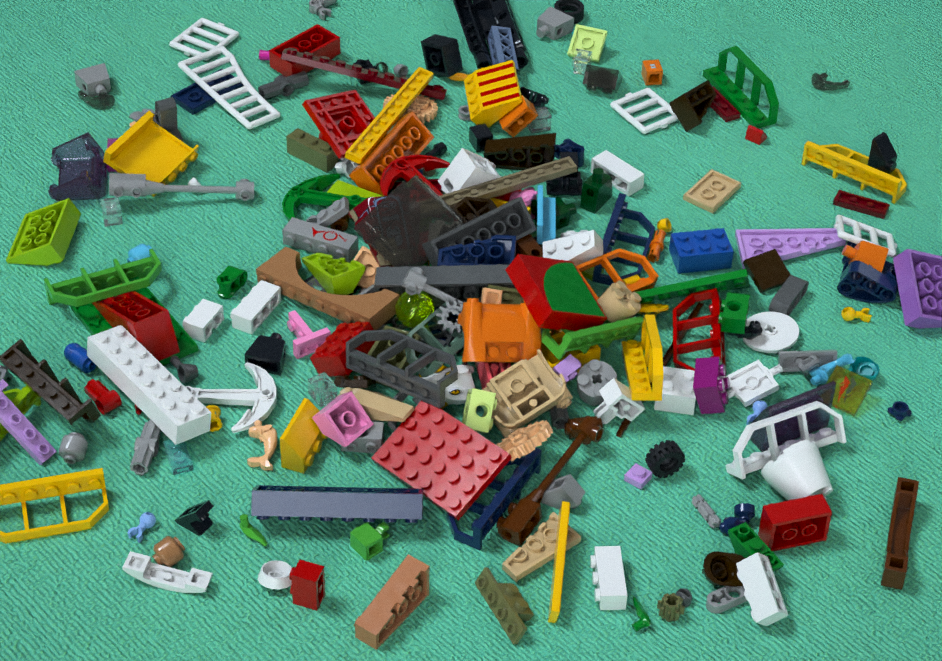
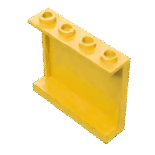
[103,111,199,197]

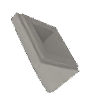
[798,355,821,376]

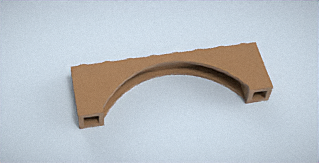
[256,247,401,330]

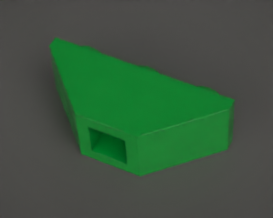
[728,522,784,572]

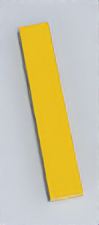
[548,501,570,623]

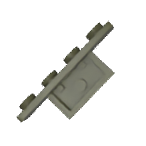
[475,567,534,644]

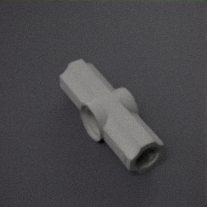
[130,419,162,475]

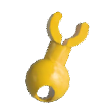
[841,307,872,322]

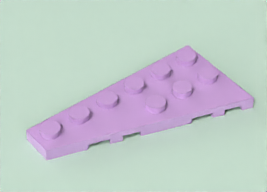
[735,228,846,269]

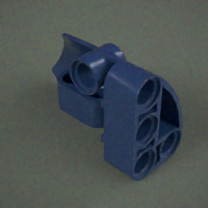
[837,241,898,303]

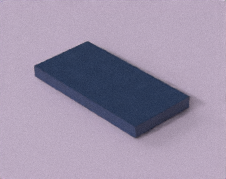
[171,69,244,115]

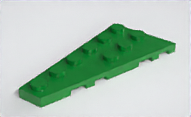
[636,269,750,304]

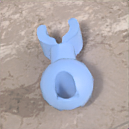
[746,400,768,425]
[127,512,156,543]

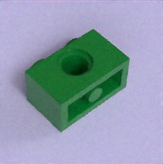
[718,292,750,334]

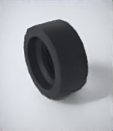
[554,0,584,24]

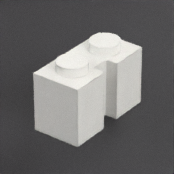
[182,299,224,342]

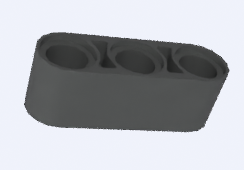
[769,275,809,316]

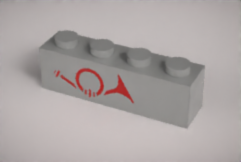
[282,217,358,263]

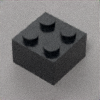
[421,34,463,77]

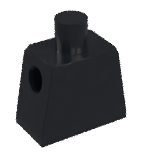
[244,333,286,376]

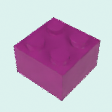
[693,357,730,414]

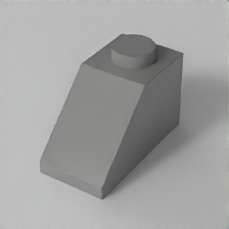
[540,474,585,510]

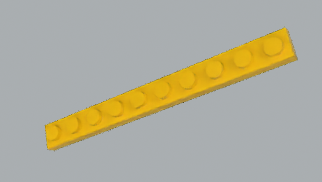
[345,67,434,164]

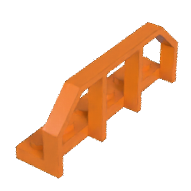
[576,248,659,310]

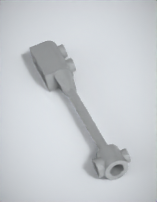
[109,173,254,201]
[401,267,542,340]

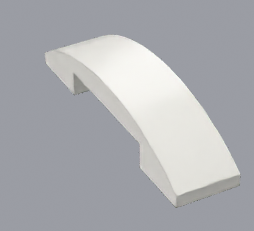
[122,551,213,593]

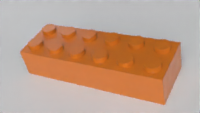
[349,111,434,195]

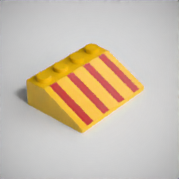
[464,60,523,128]

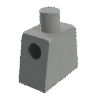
[536,6,574,40]
[74,63,111,98]

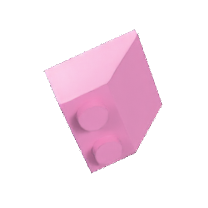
[312,391,373,447]

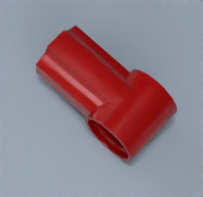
[84,379,122,415]

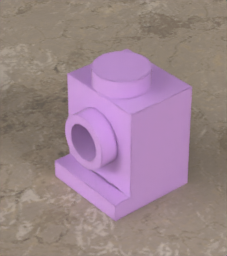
[553,354,582,384]

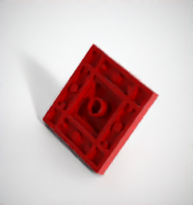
[302,89,375,159]

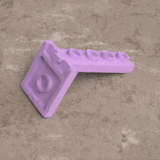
[0,379,57,465]

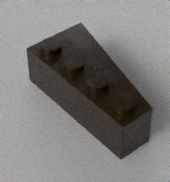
[484,133,556,170]

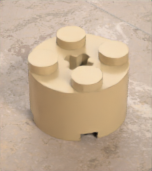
[597,280,641,323]

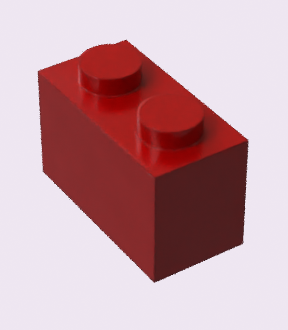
[289,560,325,611]

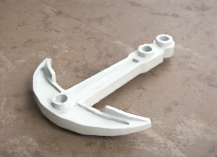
[185,362,277,433]

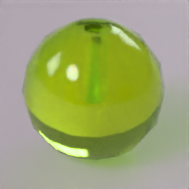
[395,290,435,328]

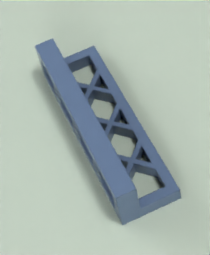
[488,26,519,73]

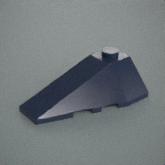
[437,235,516,266]

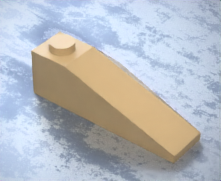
[337,387,415,422]

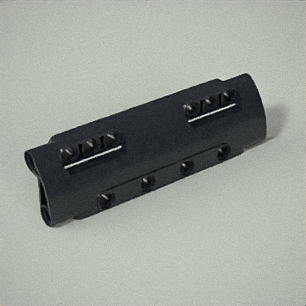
[453,0,528,69]

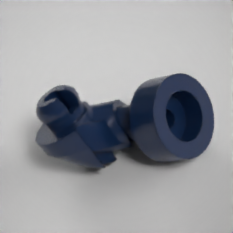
[719,503,755,537]

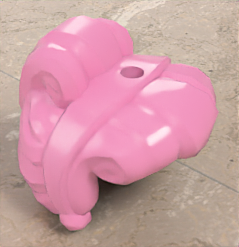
[509,187,538,219]

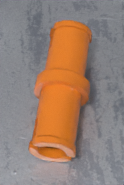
[647,229,666,263]

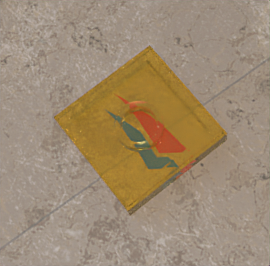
[819,365,873,416]

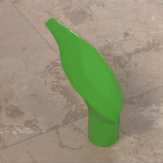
[239,514,267,546]

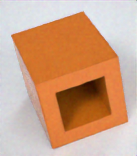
[641,59,663,86]

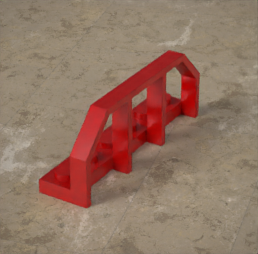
[673,288,726,371]

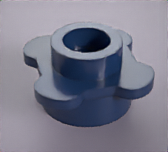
[888,401,912,421]

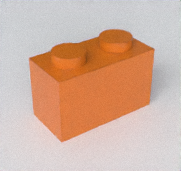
[499,95,539,137]

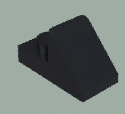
[175,500,214,536]

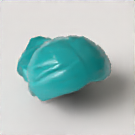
[843,356,880,388]

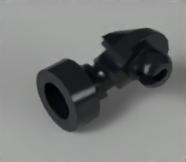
[727,321,763,340]

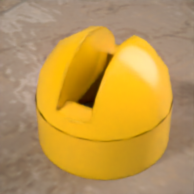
[657,218,672,233]

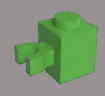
[350,522,389,561]

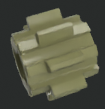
[657,593,685,622]

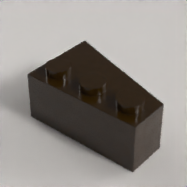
[669,80,717,132]

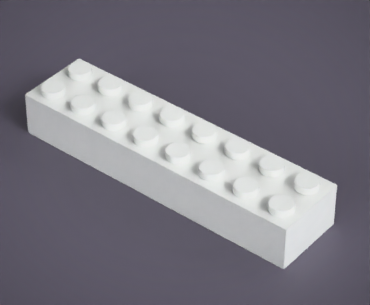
[87,325,211,445]

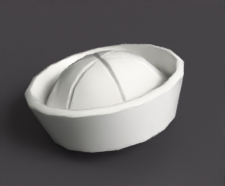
[257,560,292,590]

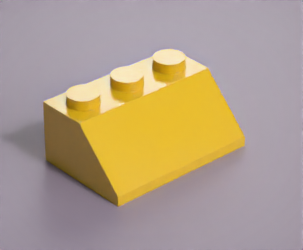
[280,398,328,474]

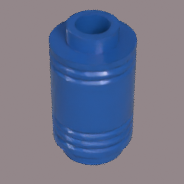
[64,343,97,373]

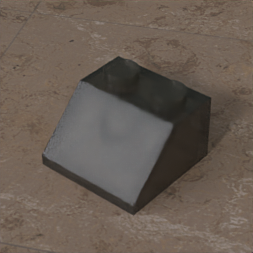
[583,64,623,94]

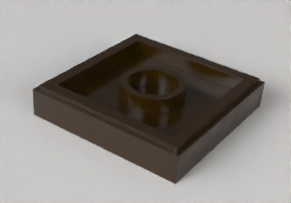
[743,249,791,293]

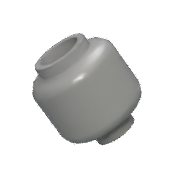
[59,432,88,464]

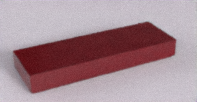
[710,86,741,122]
[833,190,890,219]

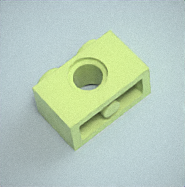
[462,388,497,434]

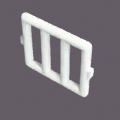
[169,18,239,61]
[610,88,679,134]
[834,215,897,257]

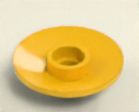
[638,304,669,318]

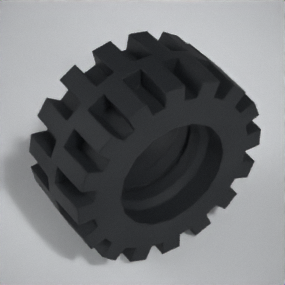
[645,440,685,478]

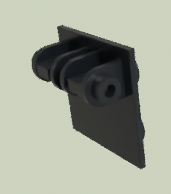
[520,87,549,111]
[546,172,582,196]

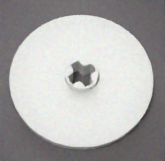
[742,312,799,353]

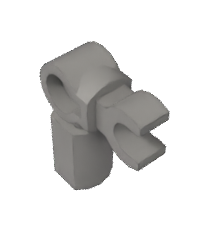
[309,0,337,21]

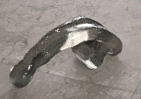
[811,73,850,91]
[78,90,115,110]

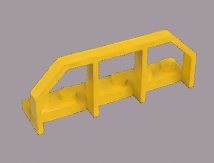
[801,141,907,204]
[621,315,663,401]
[0,468,109,544]

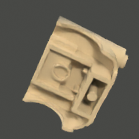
[482,349,573,438]

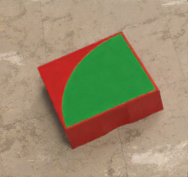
[506,254,607,331]

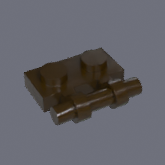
[334,376,376,388]

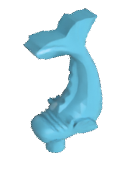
[809,354,855,386]

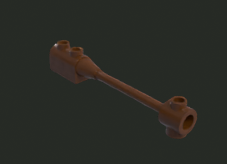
[496,416,603,546]

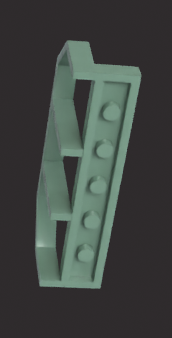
[405,302,464,377]

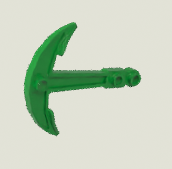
[282,174,369,221]

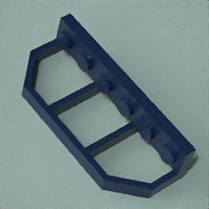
[592,193,655,285]
[447,448,542,550]

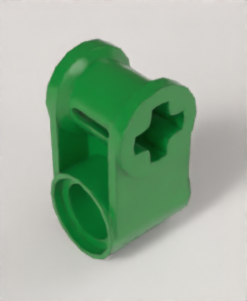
[216,266,248,299]

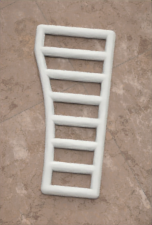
[178,46,280,130]

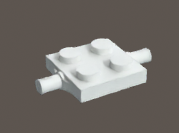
[726,360,783,407]

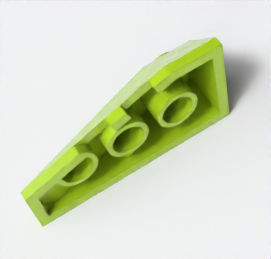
[301,252,366,295]

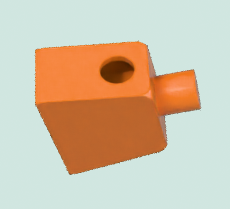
[842,241,889,273]

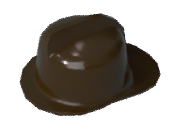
[702,551,746,587]

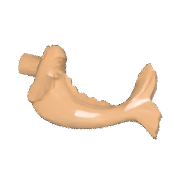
[247,420,278,471]

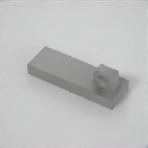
[778,350,837,372]

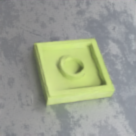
[567,24,608,63]

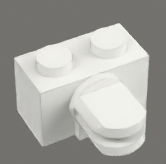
[593,378,645,424]

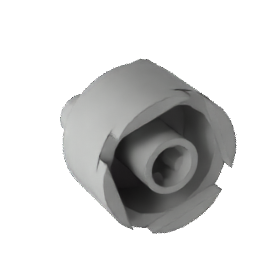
[577,359,617,406]

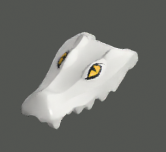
[418,365,475,405]

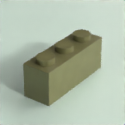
[286,128,338,173]

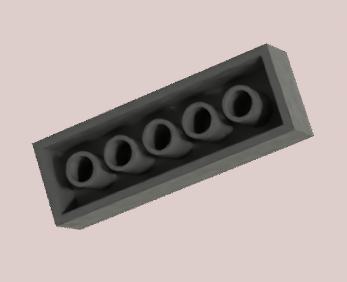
[422,197,537,266]

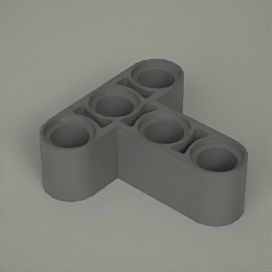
[153,97,183,142]

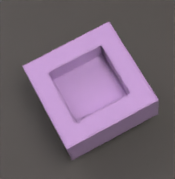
[624,463,653,490]

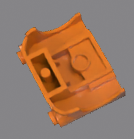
[458,298,542,363]

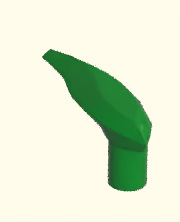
[631,596,651,632]

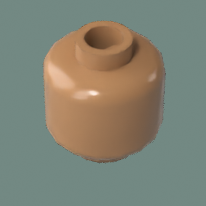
[152,536,185,567]

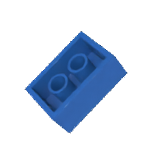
[669,228,734,274]

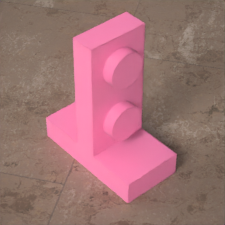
[287,310,331,359]

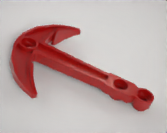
[380,154,461,223]

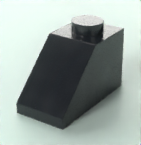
[868,132,897,174]

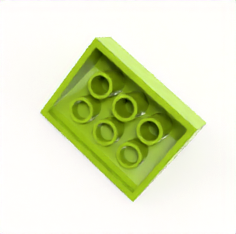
[6,198,81,266]

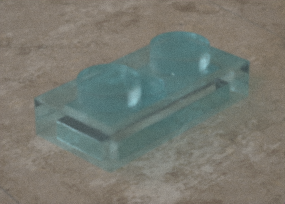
[163,440,193,475]

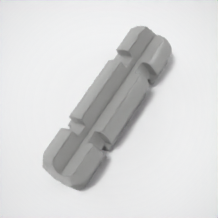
[692,494,721,529]

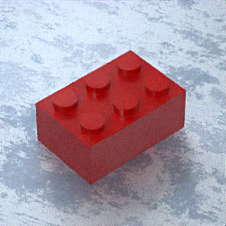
[310,321,375,377]
[758,494,832,552]

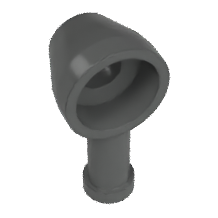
[170,356,198,383]

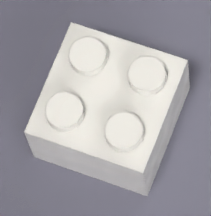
[654,366,696,415]

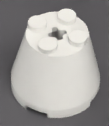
[761,439,833,501]

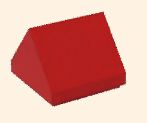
[745,125,767,145]

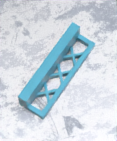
[537,185,556,244]

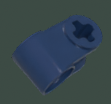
[555,138,585,168]

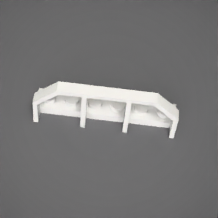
[726,401,846,480]

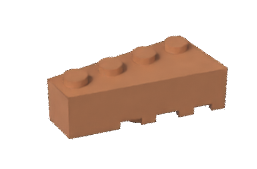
[354,554,430,650]

